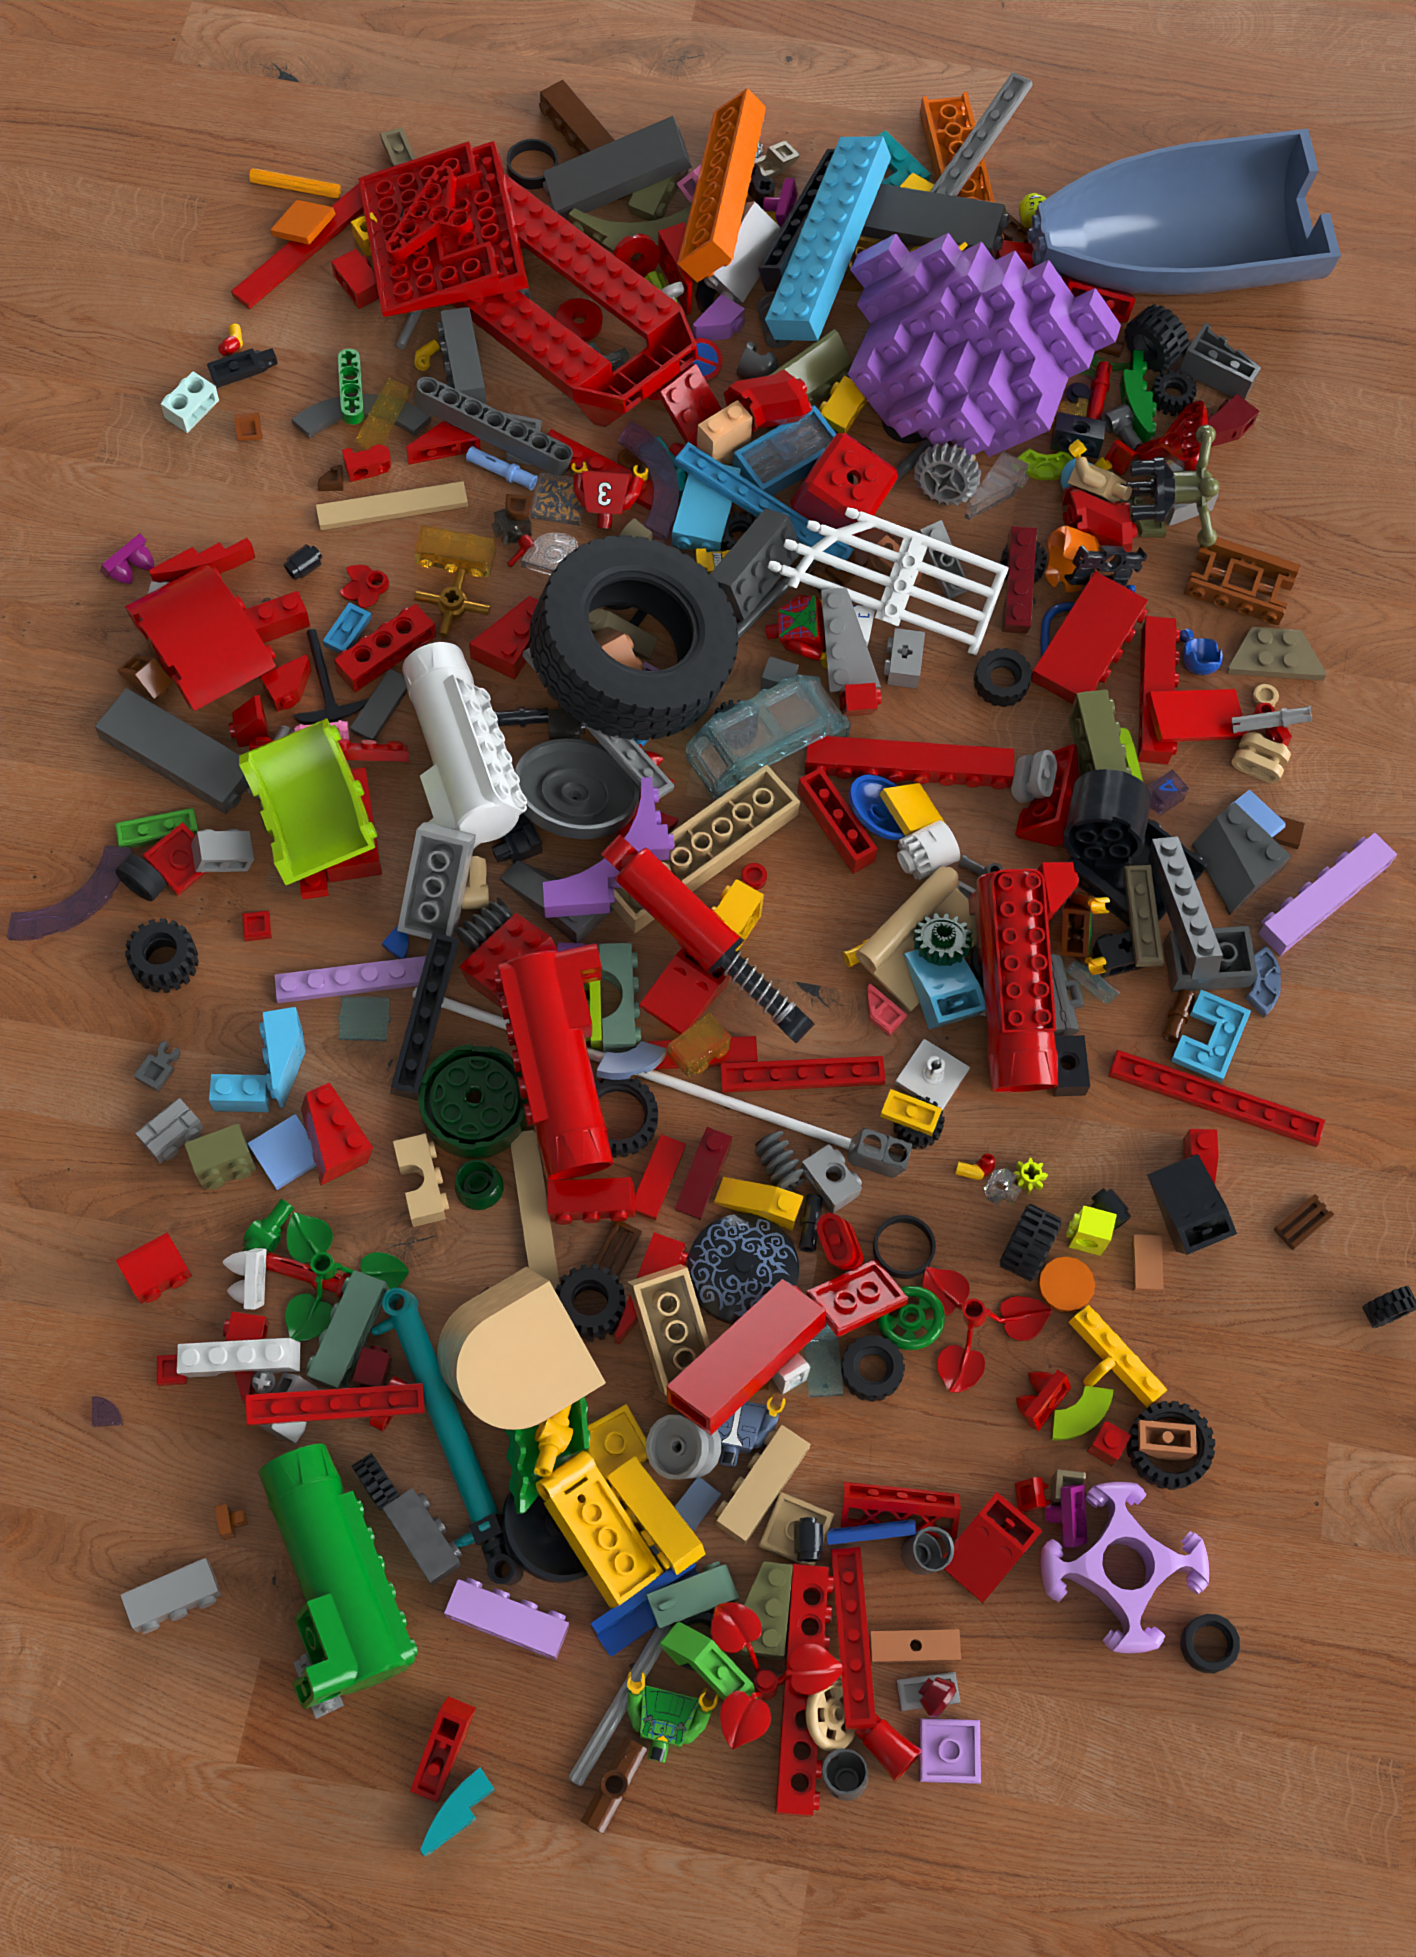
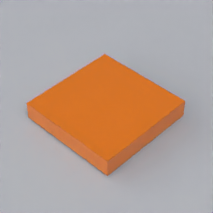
[270,200,336,245]

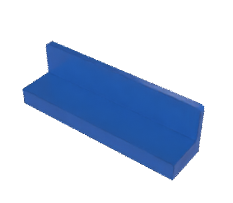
[591,1563,699,1657]

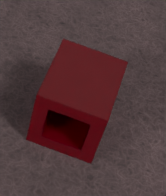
[353,1346,392,1388]

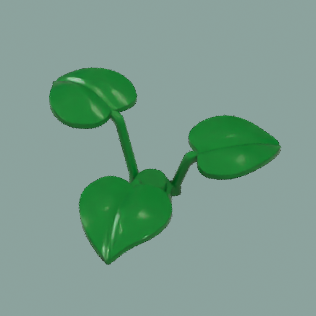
[285,1212,409,1342]

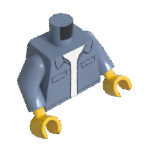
[717,1394,786,1468]

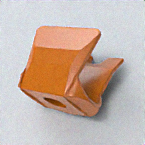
[1045,526,1099,593]

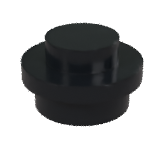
[1066,383,1091,406]

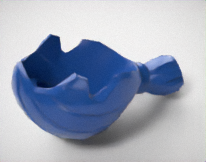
[1179,629,1223,676]

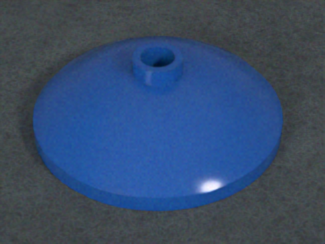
[848,775,908,840]

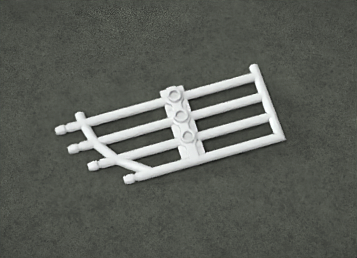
[767,507,1009,656]

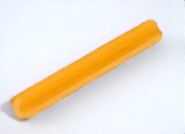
[249,168,341,199]

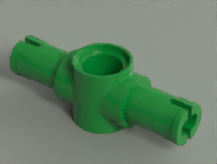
[240,1199,295,1278]

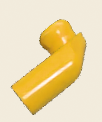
[414,339,440,371]

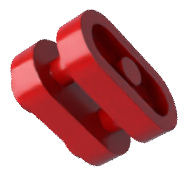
[816,1213,863,1272]

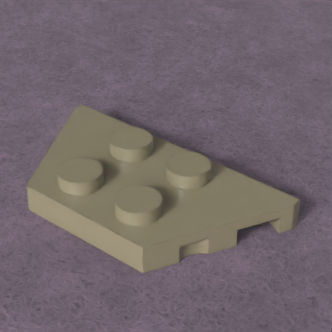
[1227,627,1326,681]

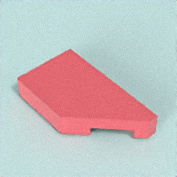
[867,983,908,1037]

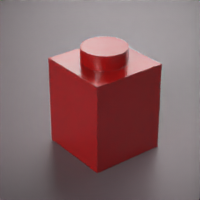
[1087,1421,1132,1467]

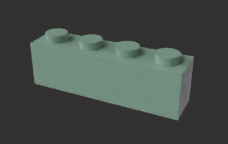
[306,1270,390,1389]

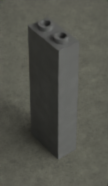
[543,116,692,221]
[860,184,1010,259]
[95,688,249,814]

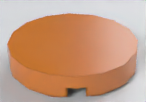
[1039,1256,1095,1313]

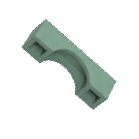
[599,943,641,1053]

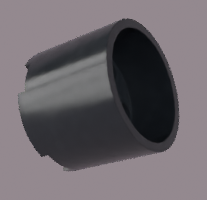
[1063,769,1151,869]

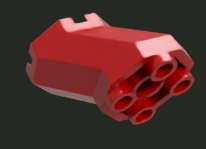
[723,370,812,433]
[1062,486,1137,552]

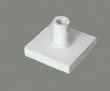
[895,1039,970,1110]

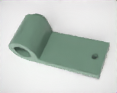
[646,1562,740,1629]

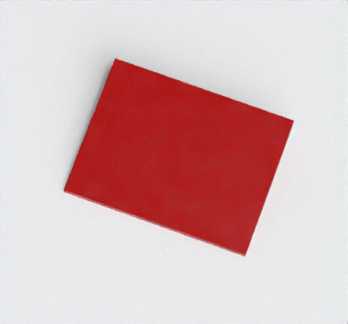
[358,141,529,317]

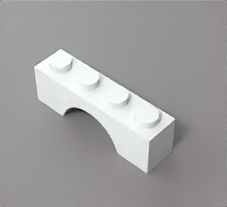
[177,1338,300,1378]

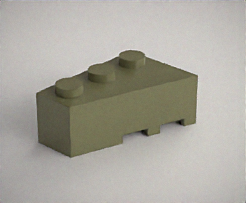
[628,170,688,221]
[724,1561,793,1660]

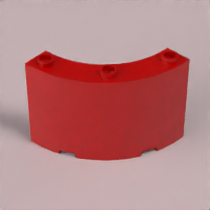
[124,564,276,711]

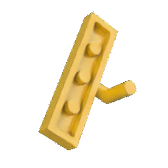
[1068,1305,1167,1408]

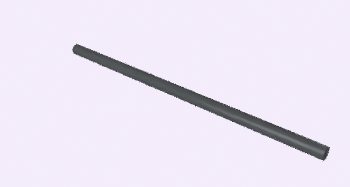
[737,437,933,639]

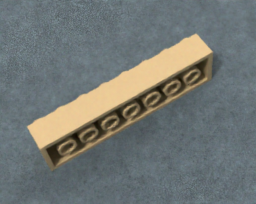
[610,764,800,933]

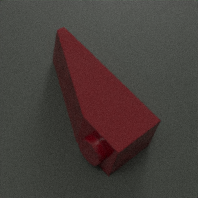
[675,1127,733,1220]

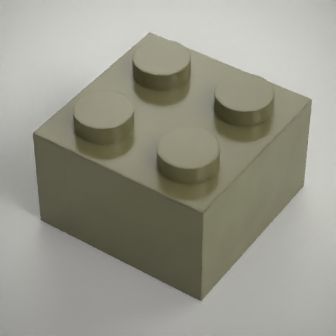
[184,1124,257,1190]

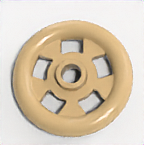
[805,1678,856,1752]

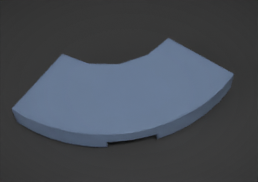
[1246,946,1281,1018]
[596,1041,667,1080]

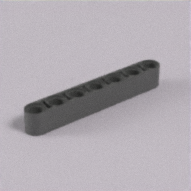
[413,377,573,476]

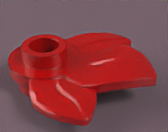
[340,565,389,608]

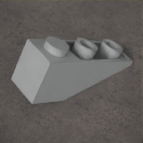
[915,520,969,599]

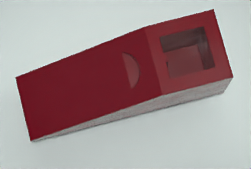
[1208,394,1259,447]

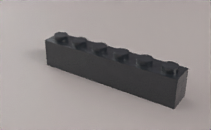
[390,932,459,1101]

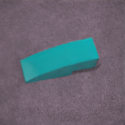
[420,1767,495,1857]

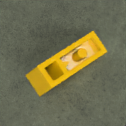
[714,1177,803,1231]

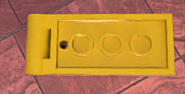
[536,1451,664,1609]

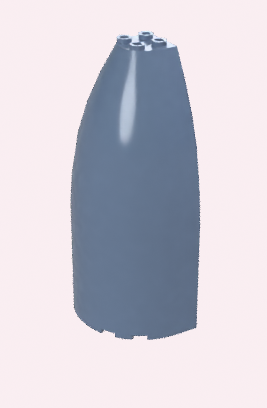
[1027,129,1341,295]

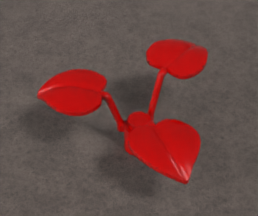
[923,1267,1052,1393]
[711,1602,843,1750]

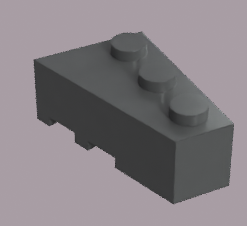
[1180,322,1261,399]

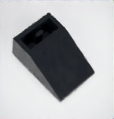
[1147,1154,1237,1255]

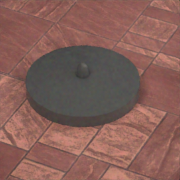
[515,739,640,839]

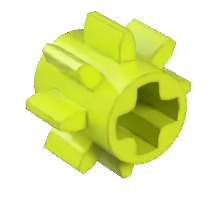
[1011,1158,1048,1194]

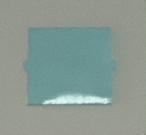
[338,996,391,1041]

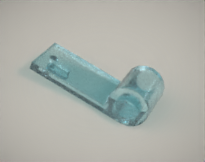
[804,1323,843,1398]

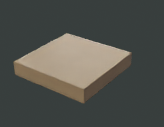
[758,1492,834,1566]

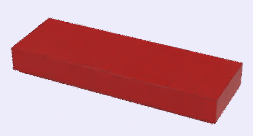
[635,1134,686,1220]

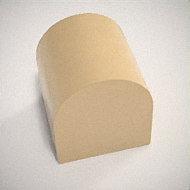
[437,1266,606,1430]

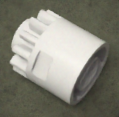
[897,820,960,880]

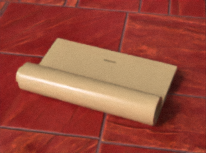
[856,866,977,1012]

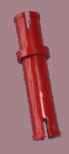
[1086,361,1113,420]

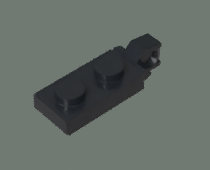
[207,348,278,388]

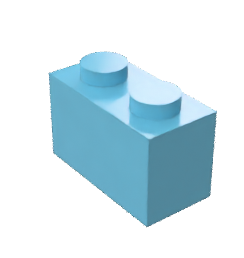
[209,1074,271,1112]

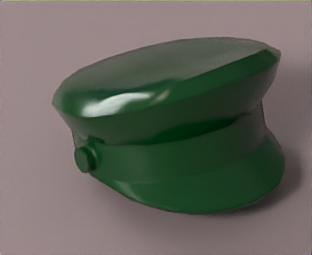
[455,1159,504,1210]

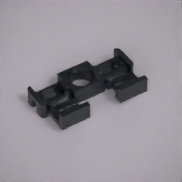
[1064,545,1147,586]

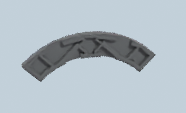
[292,394,431,438]

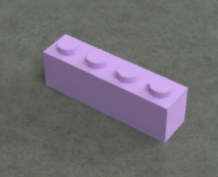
[444,1578,569,1661]

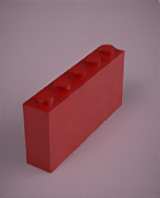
[1031,571,1149,704]

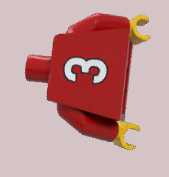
[571,462,648,529]

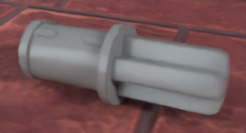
[252,1371,275,1393]

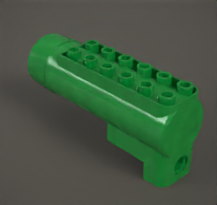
[258,1444,418,1709]

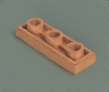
[870,1629,961,1663]

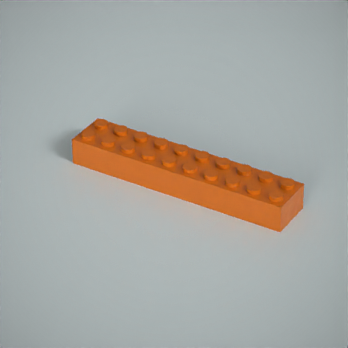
[677,88,766,283]

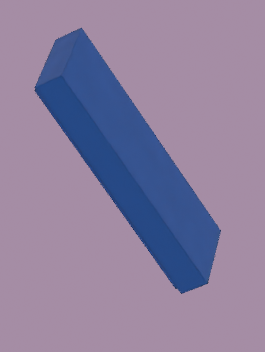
[827,1519,916,1545]

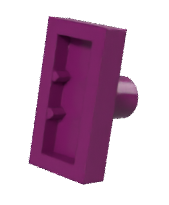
[763,178,798,227]
[1045,1484,1088,1548]

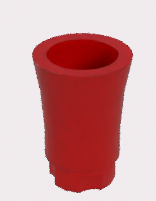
[854,1714,923,1782]

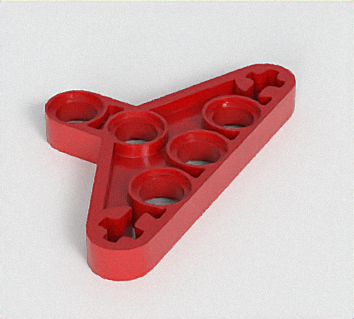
[385,166,473,261]
[1135,401,1208,471]

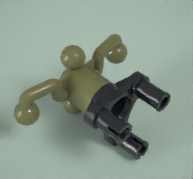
[1127,425,1220,547]

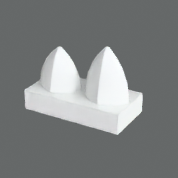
[222,1248,266,1310]

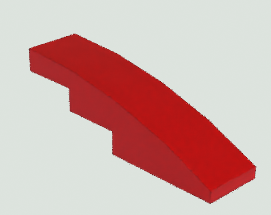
[148,538,256,583]

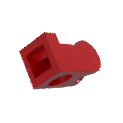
[342,444,392,482]

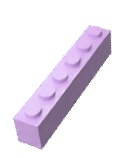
[1258,833,1397,956]

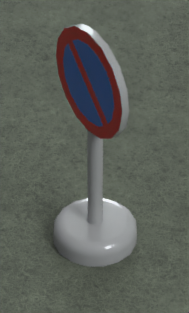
[661,282,723,381]

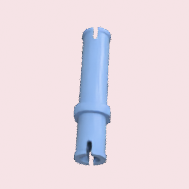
[466,446,538,490]

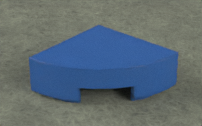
[382,925,409,959]

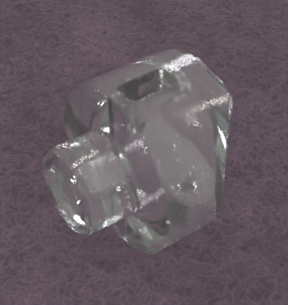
[984,1168,1022,1206]

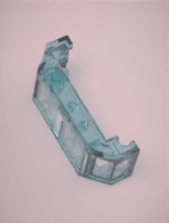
[686,675,851,801]

